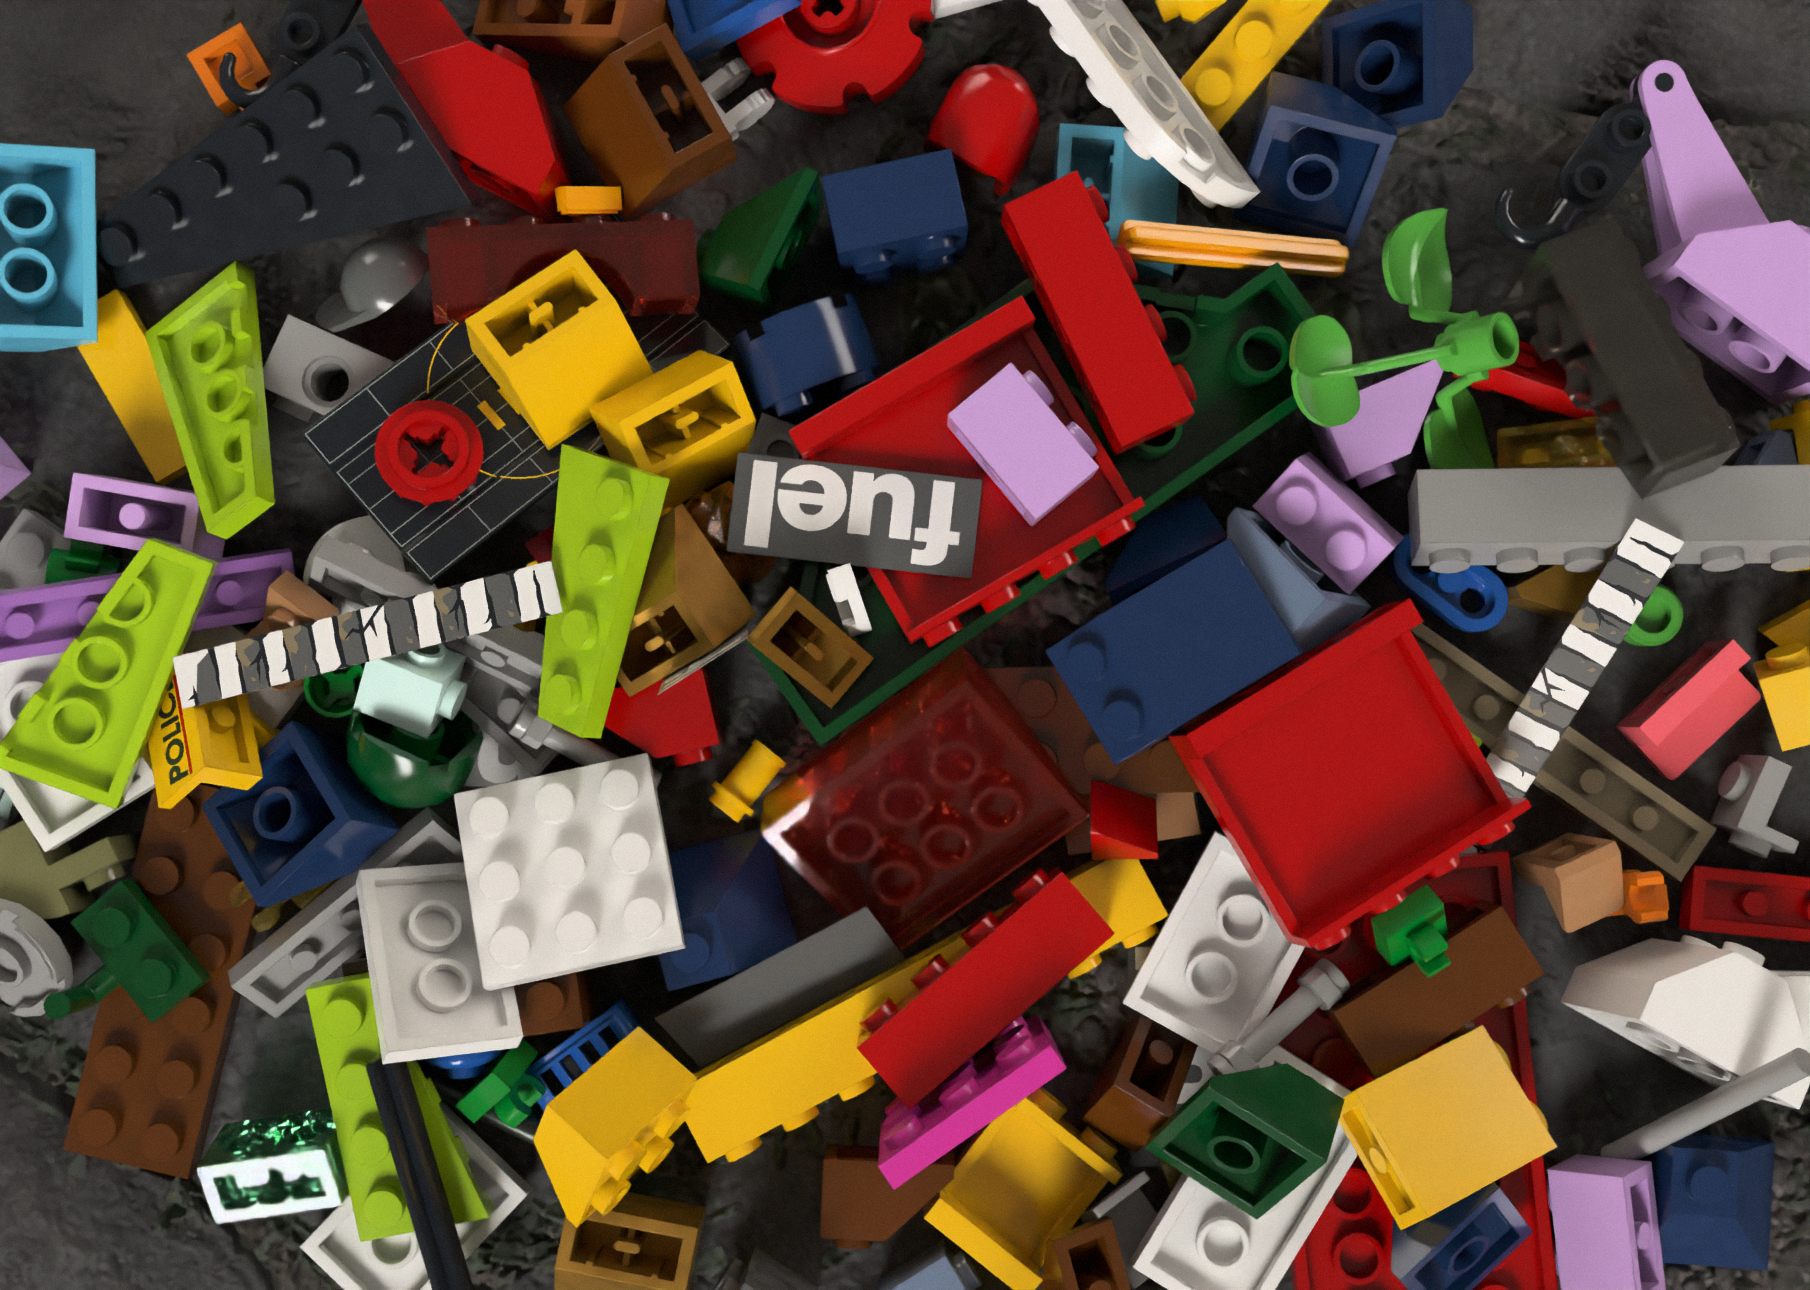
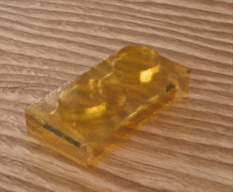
[1497,412,1637,469]

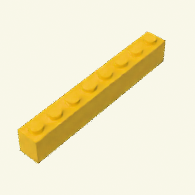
[685,859,1169,1163]

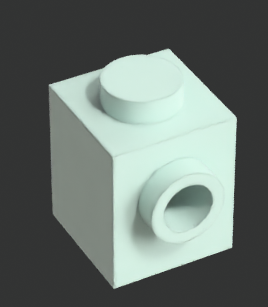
[353,643,467,738]

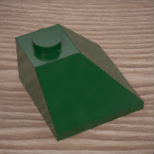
[693,167,824,318]
[1145,1063,1345,1220]

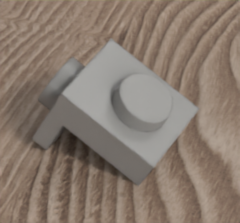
[1710,755,1799,858]

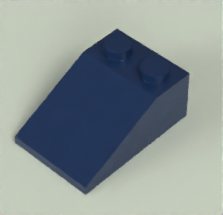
[1045,538,1303,766]

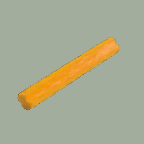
[1116,220,1349,278]

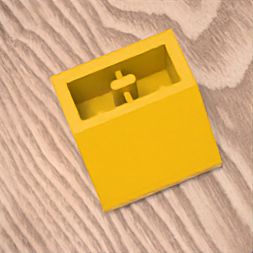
[465,249,654,450]
[589,350,756,510]
[533,1026,697,1228]

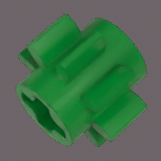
[45,539,123,584]

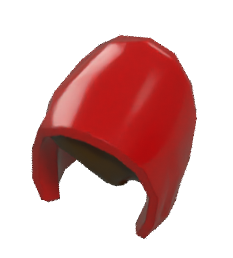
[924,64,1040,196]

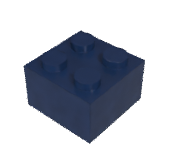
[821,148,968,288]

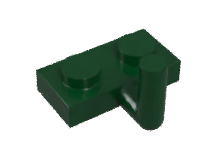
[44,878,212,1023]

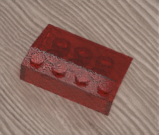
[760,646,1090,952]

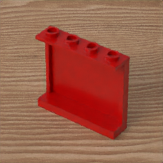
[788,295,1145,648]
[1168,598,1532,950]

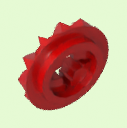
[375,400,484,506]

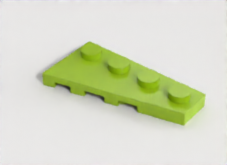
[144,261,275,540]
[538,444,670,739]
[0,538,219,809]
[305,972,494,1242]

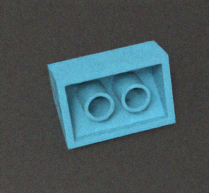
[0,143,98,352]

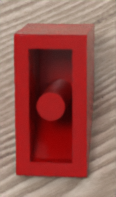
[604,668,726,767]

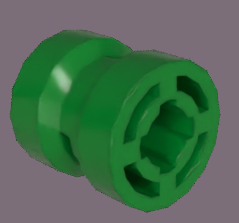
[303,663,365,718]

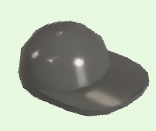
[315,236,432,333]

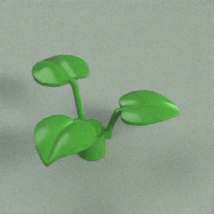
[1289,208,1519,469]

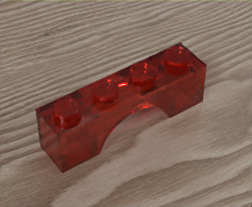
[426,212,700,324]

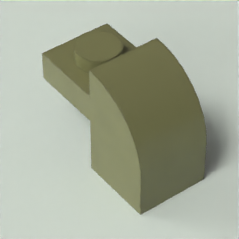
[0,820,139,919]

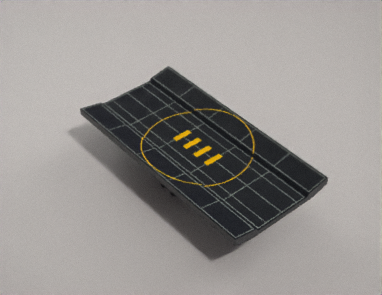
[300,214,732,586]

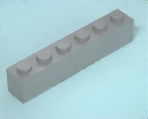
[1407,465,1810,573]

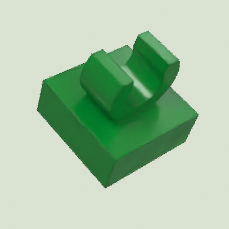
[1371,884,1451,978]
[455,1038,546,1128]

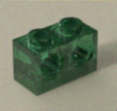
[196,1108,349,1224]

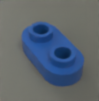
[1387,533,1508,633]

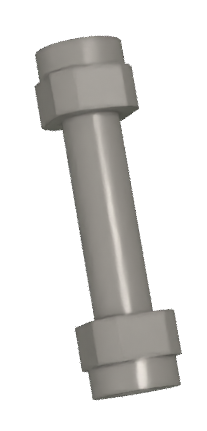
[507,699,662,788]
[1207,958,1350,1076]

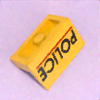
[148,674,263,809]

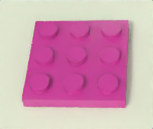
[878,1012,1067,1190]

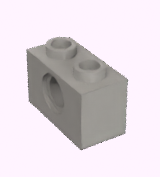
[263,314,395,422]

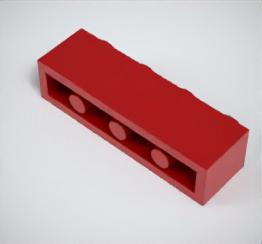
[1001,170,1197,456]
[857,867,1115,1110]

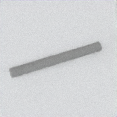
[1600,1048,1810,1160]

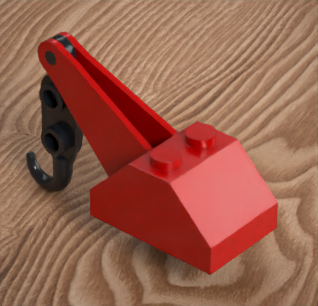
[219,0,575,229]

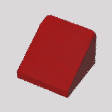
[1090,781,1158,860]

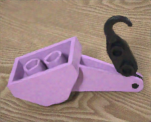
[1494,60,1810,406]

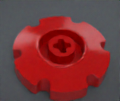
[736,0,935,115]

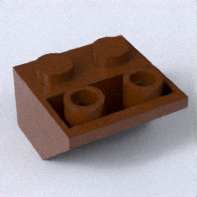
[562,23,738,222]

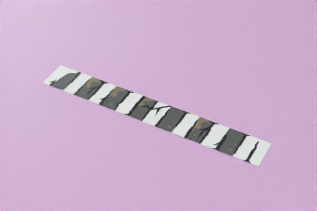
[1460,518,1684,854]
[173,561,563,709]

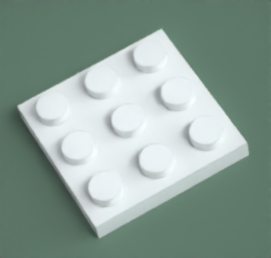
[454,753,686,991]

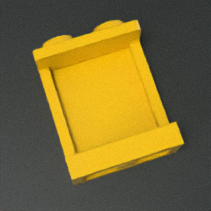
[1339,1025,1557,1230]
[923,1087,1123,1290]

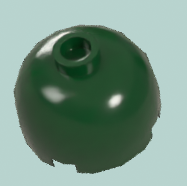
[346,709,484,809]

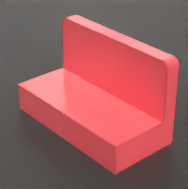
[1615,639,1761,780]

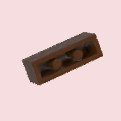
[1324,899,1545,1079]

